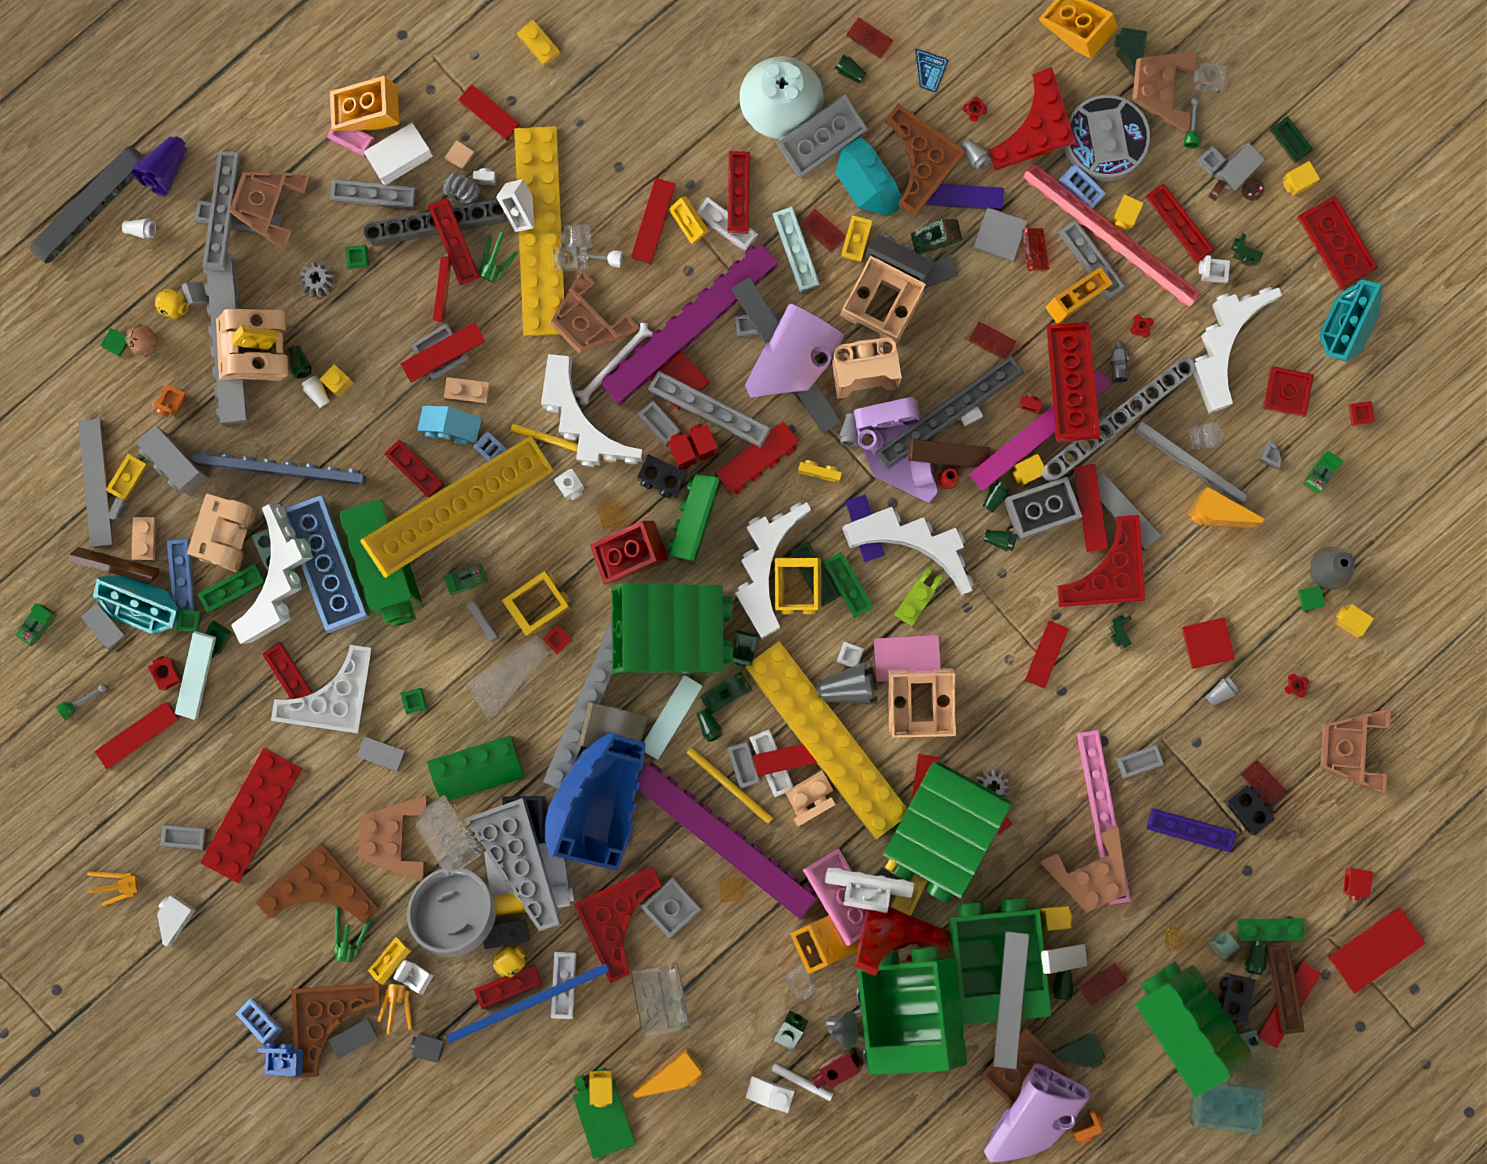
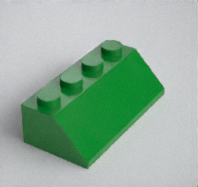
[667,474,720,565]
[427,735,525,803]

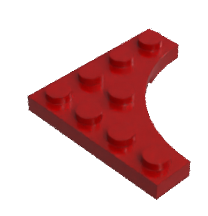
[988,67,1076,171]
[1057,515,1145,607]
[574,866,662,984]
[855,907,950,975]

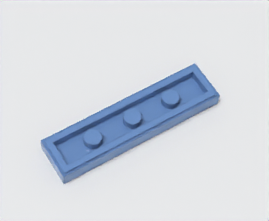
[167,538,196,626]

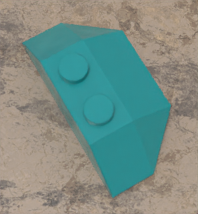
[836,136,902,217]
[1319,279,1383,362]
[93,576,178,634]

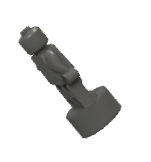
[1110,341,1131,383]

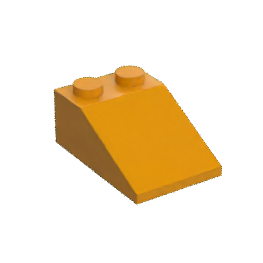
[1039,0,1118,59]
[330,76,399,131]
[1187,487,1264,528]
[633,1048,703,1098]

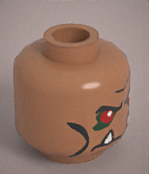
[125,324,158,357]

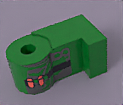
[1303,450,1343,494]
[443,564,488,596]
[16,603,57,646]

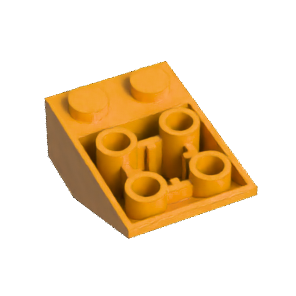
[790,915,860,974]

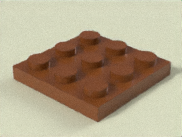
[980,1027,1073,1106]

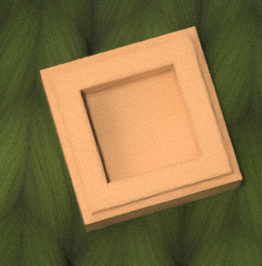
[445,140,475,170]

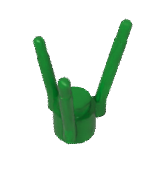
[479,232,517,283]
[334,907,371,962]

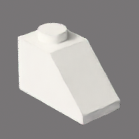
[497,179,534,232]
[157,895,196,947]
[746,1076,794,1113]

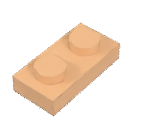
[444,377,490,405]
[131,517,156,561]
[785,771,833,812]
[793,796,836,827]

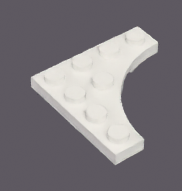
[271,645,372,733]

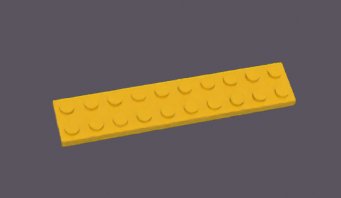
[514,126,565,337]
[360,436,554,578]
[744,641,907,840]

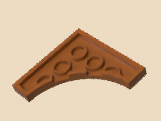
[885,103,966,217]
[255,843,379,923]
[291,983,381,1078]

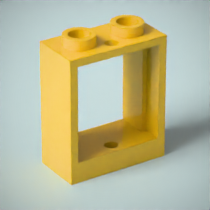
[775,558,822,614]
[502,571,571,637]

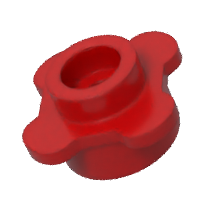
[962,97,988,122]
[1130,314,1154,338]
[1285,674,1309,698]

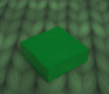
[345,245,369,269]
[100,328,128,357]
[1298,586,1325,612]
[176,609,202,632]
[400,688,428,714]

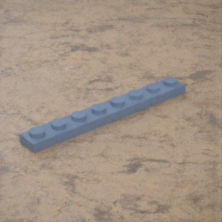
[192,451,366,486]

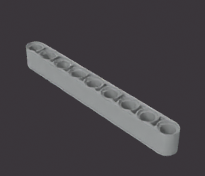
[1042,358,1195,482]

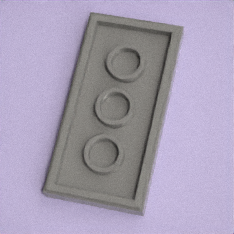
[776,94,868,178]

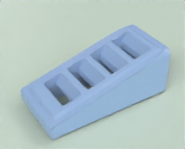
[1059,164,1106,208]
[473,431,507,461]
[236,998,284,1045]

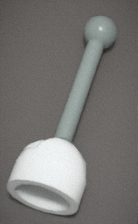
[572,250,623,268]

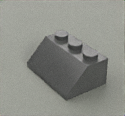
[866,234,935,284]

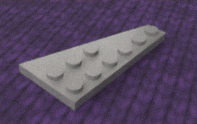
[464,798,562,931]

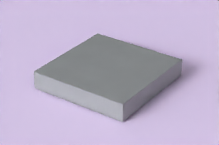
[973,208,1027,262]
[411,323,470,382]
[640,877,702,939]

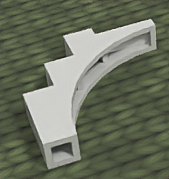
[1193,287,1282,414]
[541,354,644,468]
[735,502,811,639]
[232,504,314,644]
[842,507,973,596]

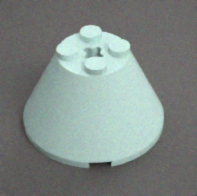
[740,56,824,139]

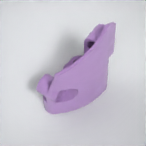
[745,304,844,398]
[854,397,938,503]
[984,1063,1090,1162]

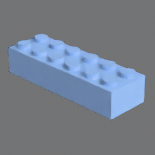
[284,495,370,633]

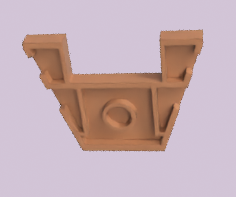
[1132,52,1197,133]
[230,172,310,251]
[550,270,640,354]
[1320,709,1391,794]
[359,796,428,881]
[1040,826,1127,912]

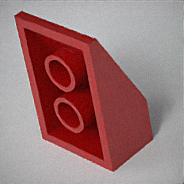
[590,521,669,584]

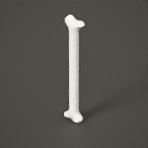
[574,323,653,405]

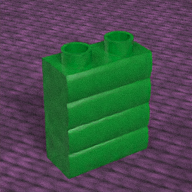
[340,499,424,627]
[611,583,733,675]
[883,761,1014,903]
[948,897,1051,1025]
[857,947,967,1075]
[1135,961,1252,1098]

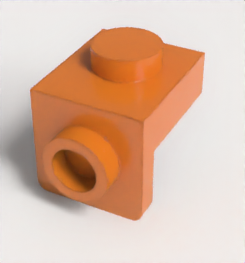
[152,384,187,418]
[1072,1109,1103,1143]

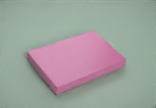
[874,635,941,682]

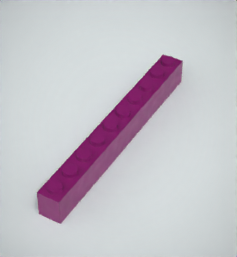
[602,244,777,406]
[637,762,816,919]

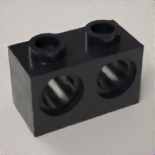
[637,454,688,499]
[1223,785,1275,835]
[483,919,530,949]
[1217,972,1256,1023]

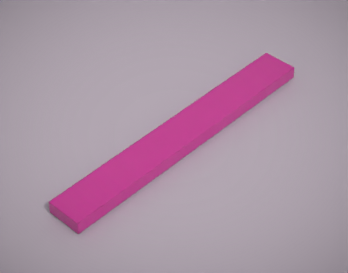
[969,369,1112,491]

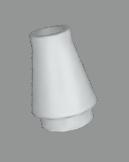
[122,219,156,240]
[302,375,330,408]

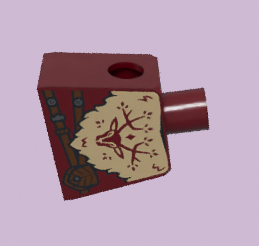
[811,1048,864,1089]

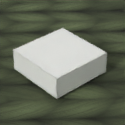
[837,642,864,667]

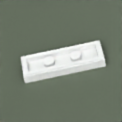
[696,197,758,252]
[750,729,794,797]
[1041,944,1087,974]
[551,951,577,1019]

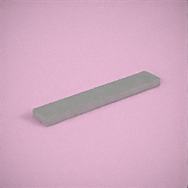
[203,151,241,271]
[648,371,771,448]
[78,418,114,548]
[1134,421,1247,505]
[993,932,1029,1069]

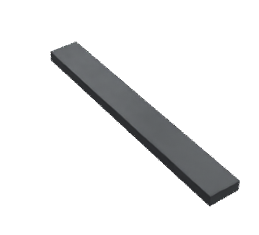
[731,277,841,434]
[875,356,1024,470]

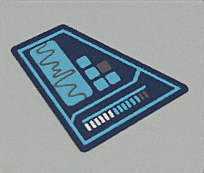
[915,48,948,93]

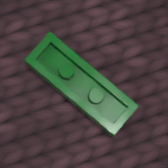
[823,551,873,618]
[197,563,265,614]
[1237,918,1305,941]

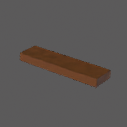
[909,439,991,468]
[69,547,160,584]
[1267,944,1305,1035]

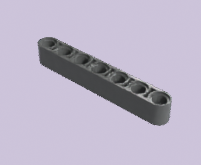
[30,145,144,264]
[364,199,508,246]

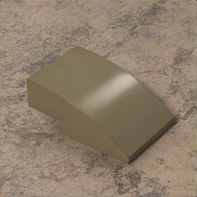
[578,702,648,747]

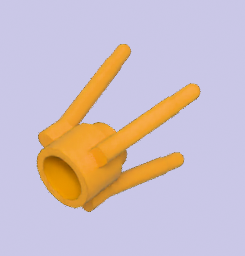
[87,871,139,906]
[377,984,413,1035]

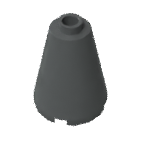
[1310,547,1355,590]
[817,661,878,705]

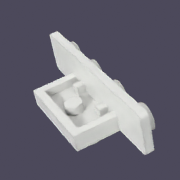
[825,868,914,913]

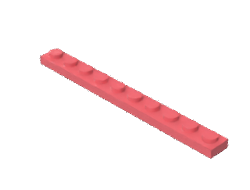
[1022,163,1201,307]

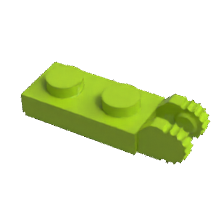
[894,566,944,627]

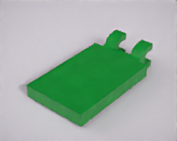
[573,1068,635,1159]

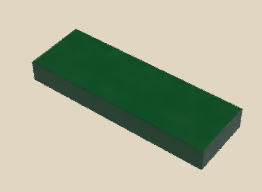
[789,541,840,607]

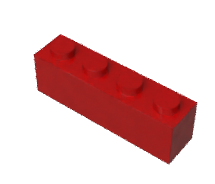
[715,421,799,496]

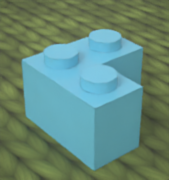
[417,406,482,446]

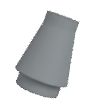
[961,139,991,170]
[839,414,858,447]
[1205,677,1239,707]

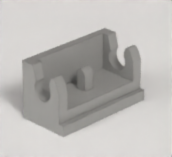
[1213,143,1264,190]

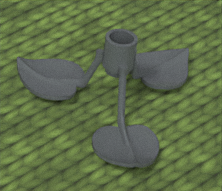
[826,984,878,1075]

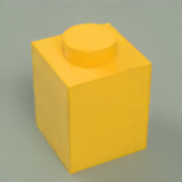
[1283,161,1320,196]
[1111,194,1144,231]
[319,364,353,398]
[1012,454,1044,487]
[1335,604,1374,638]
[1037,906,1072,931]
[589,1071,612,1107]

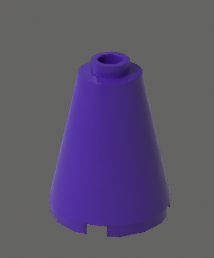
[131,136,187,196]

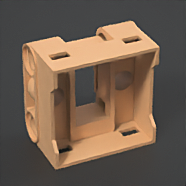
[840,256,926,345]
[216,309,288,381]
[832,338,902,399]
[187,493,258,572]
[888,668,956,738]

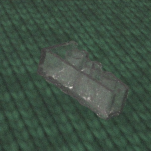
[465,636,551,721]

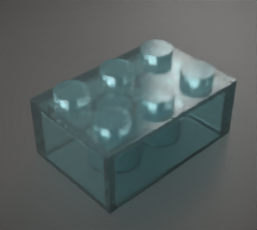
[1189,1082,1265,1135]

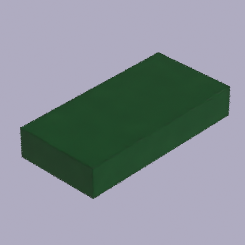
[1270,116,1313,163]

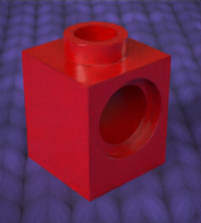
[148,656,183,691]
[1343,868,1373,901]

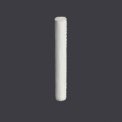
[771,1063,834,1101]

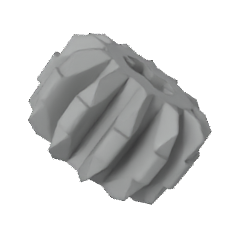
[443,173,480,205]
[299,262,335,298]
[976,769,1012,798]

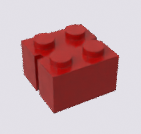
[668,424,718,470]

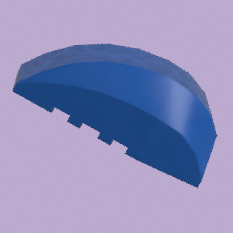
[545,732,646,871]

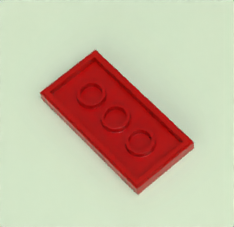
[1297,196,1378,290]
[1328,907,1426,993]

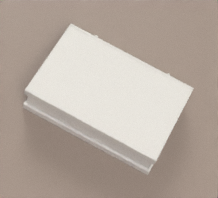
[364,123,433,186]

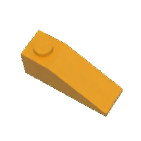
[1045,267,1113,324]

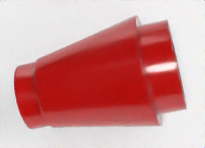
[938,468,959,489]

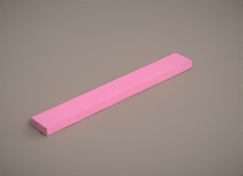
[1077,729,1131,905]

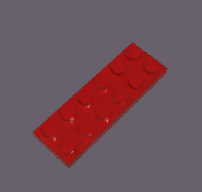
[1046,322,1100,442]
[200,748,303,883]

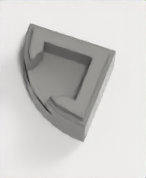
[1259,440,1282,469]

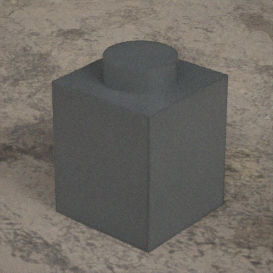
[410,1032,446,1063]

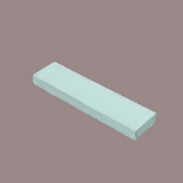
[772,207,820,293]
[175,631,216,720]
[644,675,703,760]

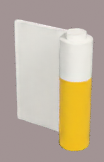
[484,842,574,917]

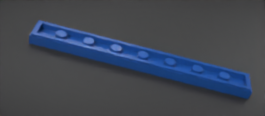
[446,962,611,1043]

